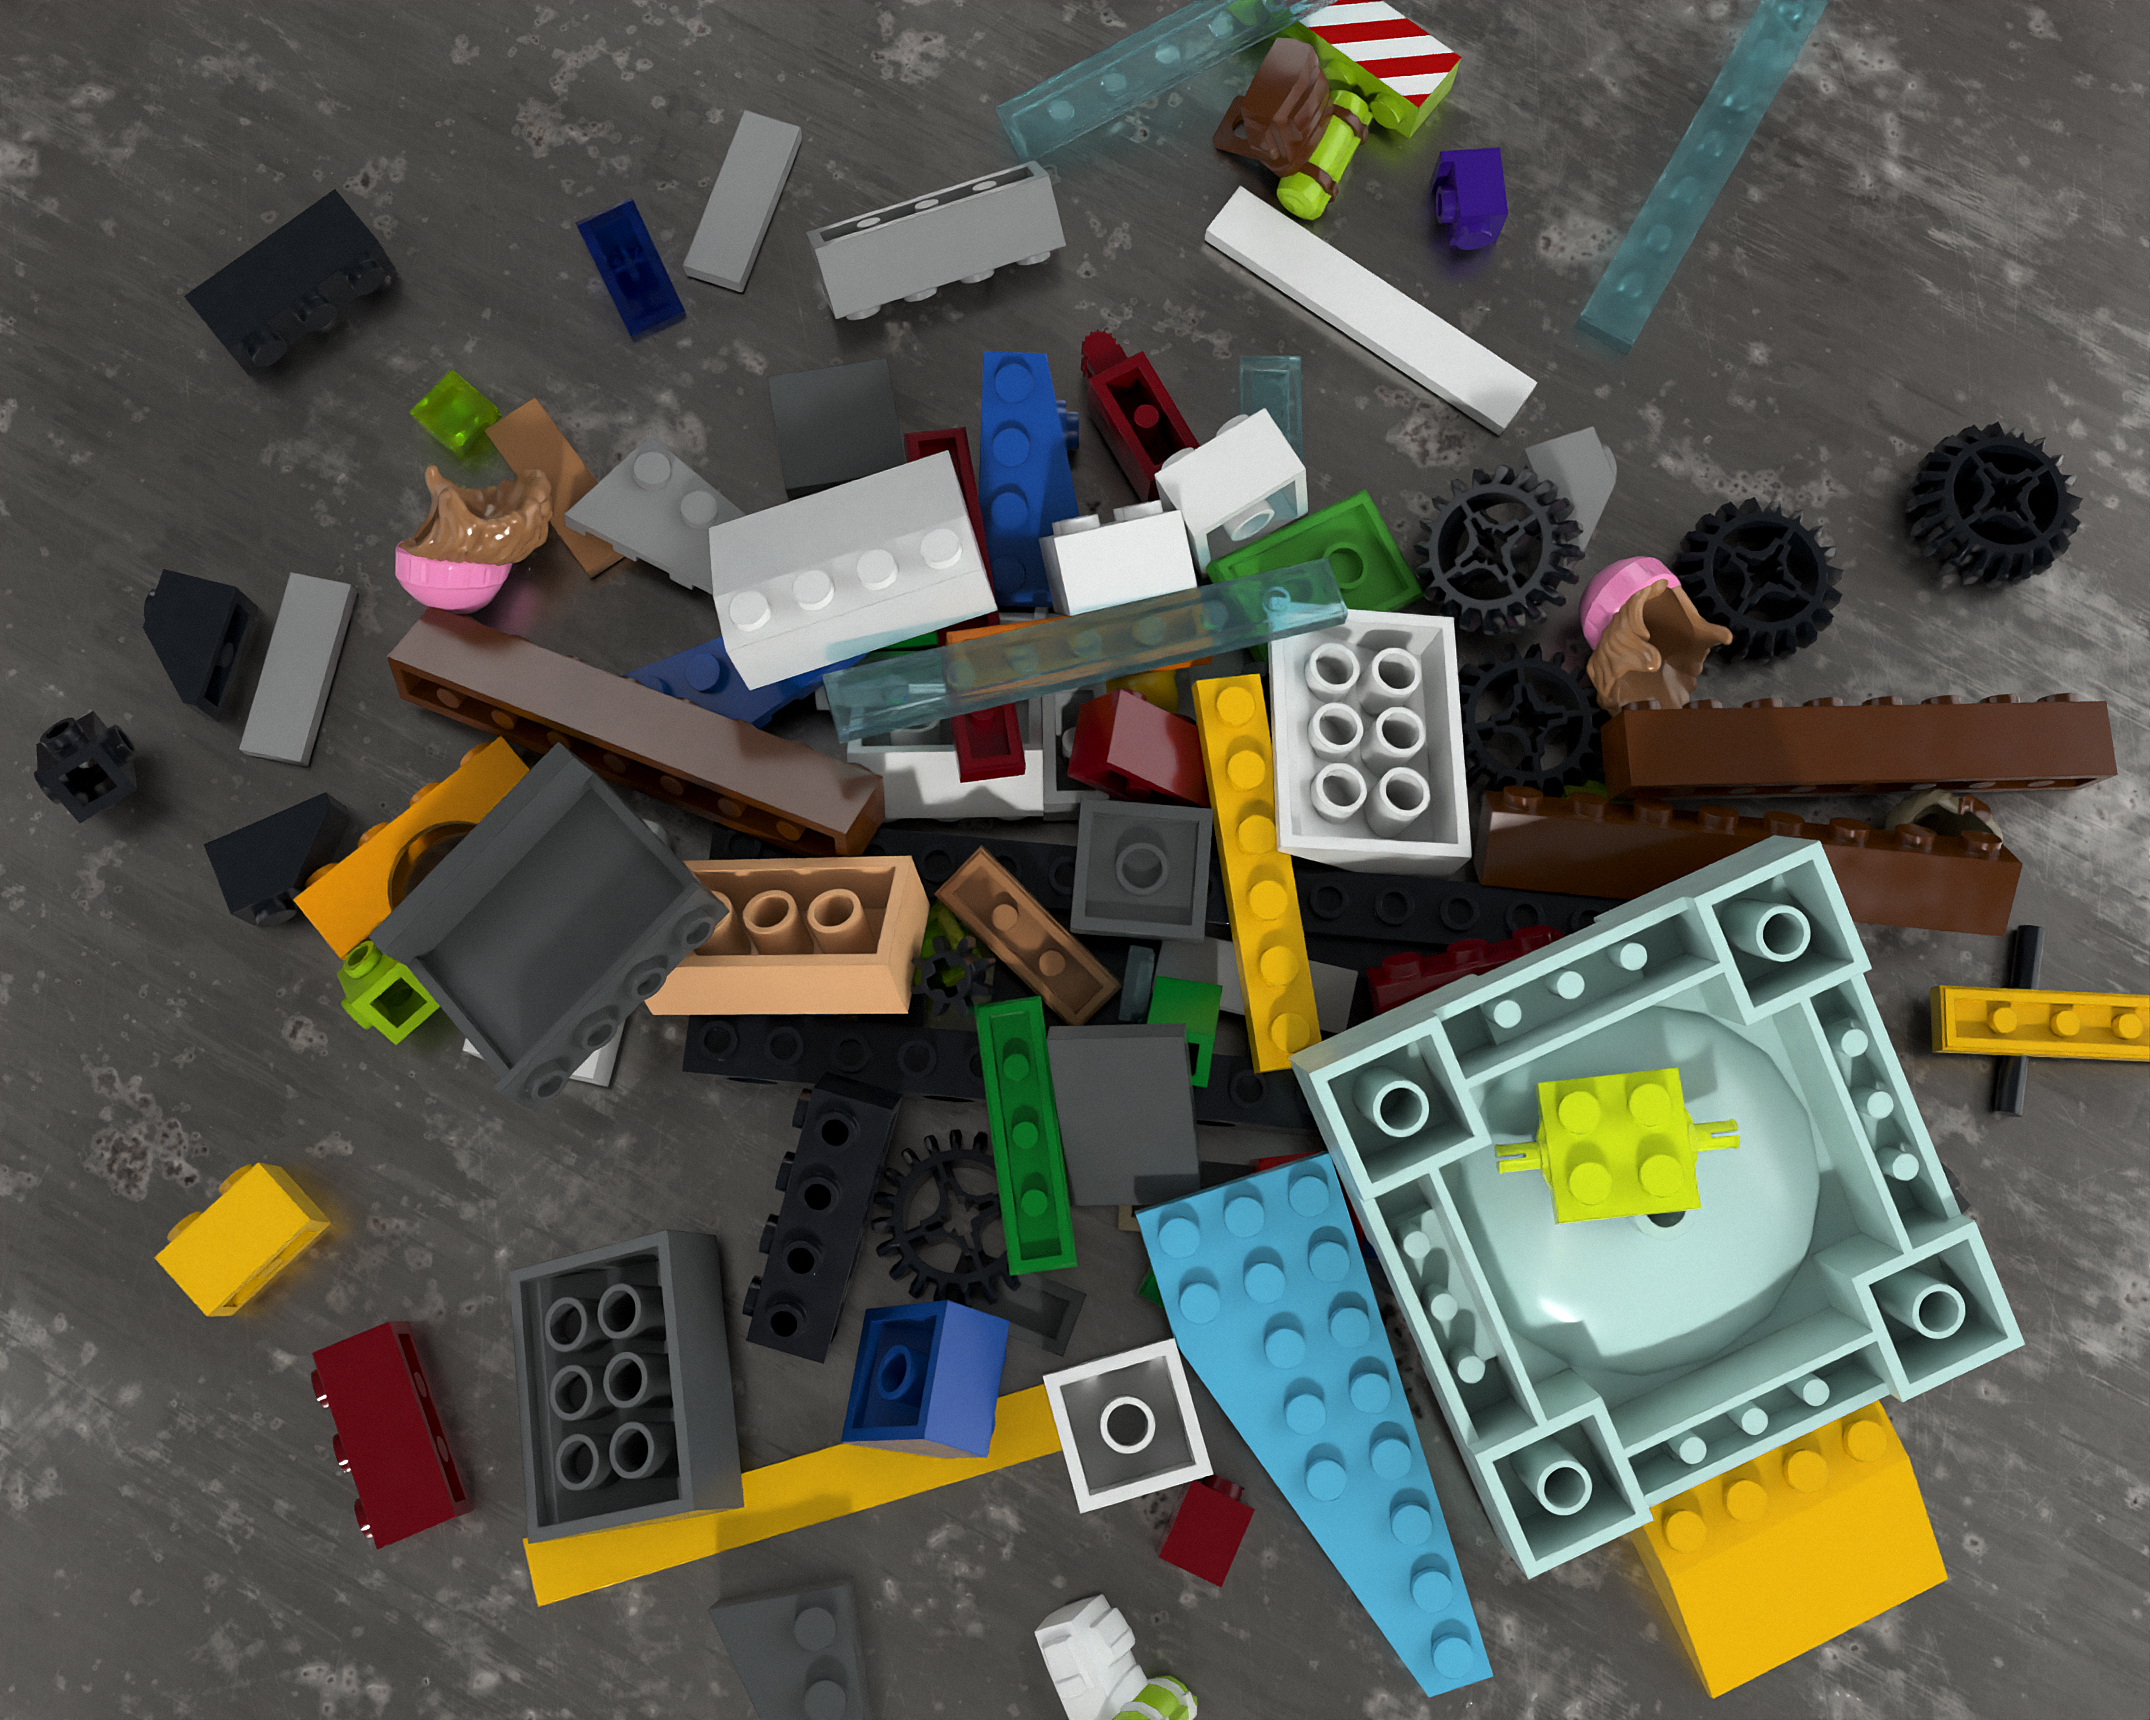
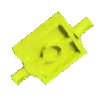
[1494,1067,1740,1225]

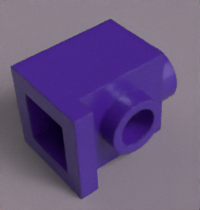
[1430,147,1509,250]

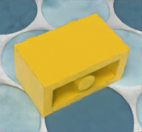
[154,1162,332,1317]

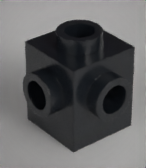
[34,711,138,824]

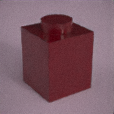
[1155,1472,1255,1587]

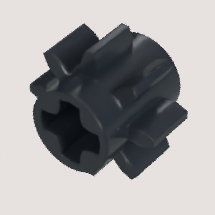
[911,935,996,1017]

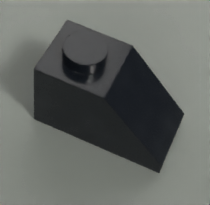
[143,569,258,722]
[204,792,351,927]

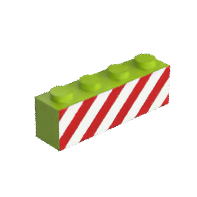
[1225,0,1462,139]

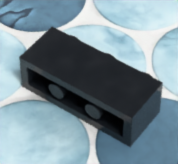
[184,189,396,375]

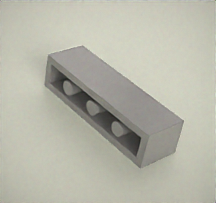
[806,160,1066,320]

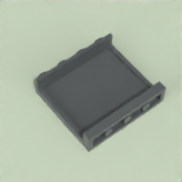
[368,741,730,1111]

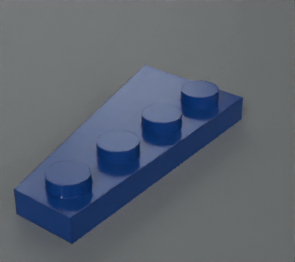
[978,351,1080,608]
[619,636,868,729]

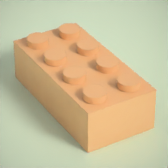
[644,856,930,1015]

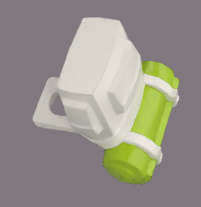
[1034,1594,1198,1720]

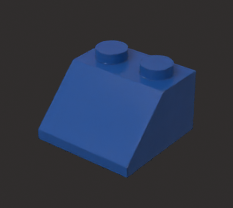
[841,1300,1010,1459]

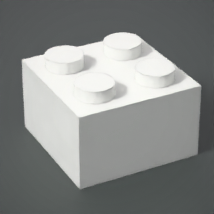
[1154,408,1309,579]
[1038,500,1197,616]
[1043,1337,1213,1514]

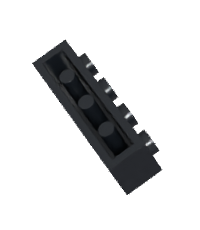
[742,1072,903,1364]

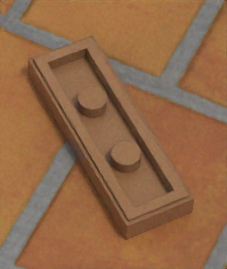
[484,397,625,579]
[934,845,1122,1026]

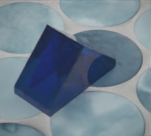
[575,197,685,336]

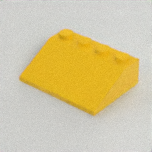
[1628,1400,1948,1699]

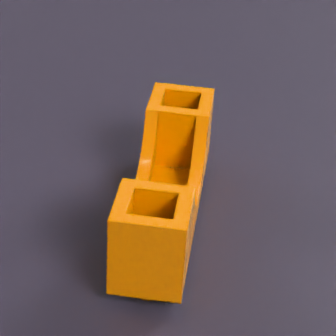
[293,736,531,960]

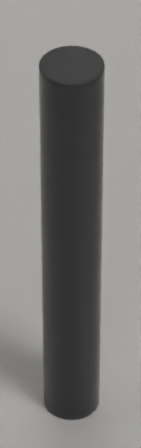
[1994,925,2045,1117]

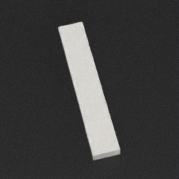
[1205,186,1538,436]

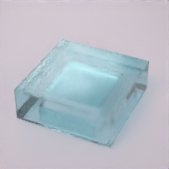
[1117,945,1155,1023]

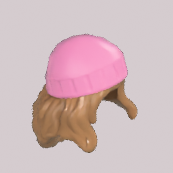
[395,465,553,615]
[1578,556,1733,717]

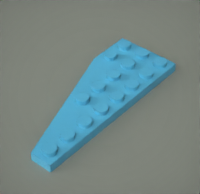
[1134,1150,1493,1698]

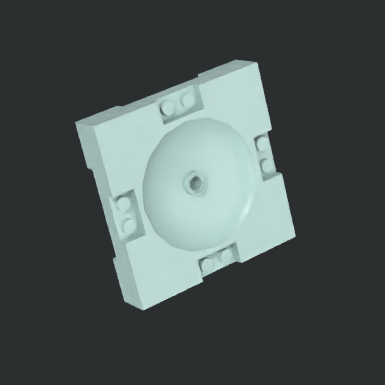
[1288,835,2025,1579]

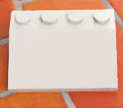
[709,450,998,690]
[1266,603,1472,880]

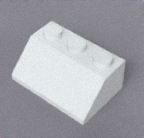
[847,689,1044,823]

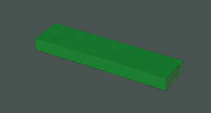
[974,996,1078,1276]

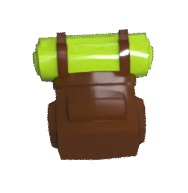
[1213,37,1373,220]

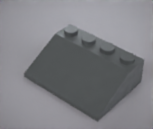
[509,1229,744,1544]

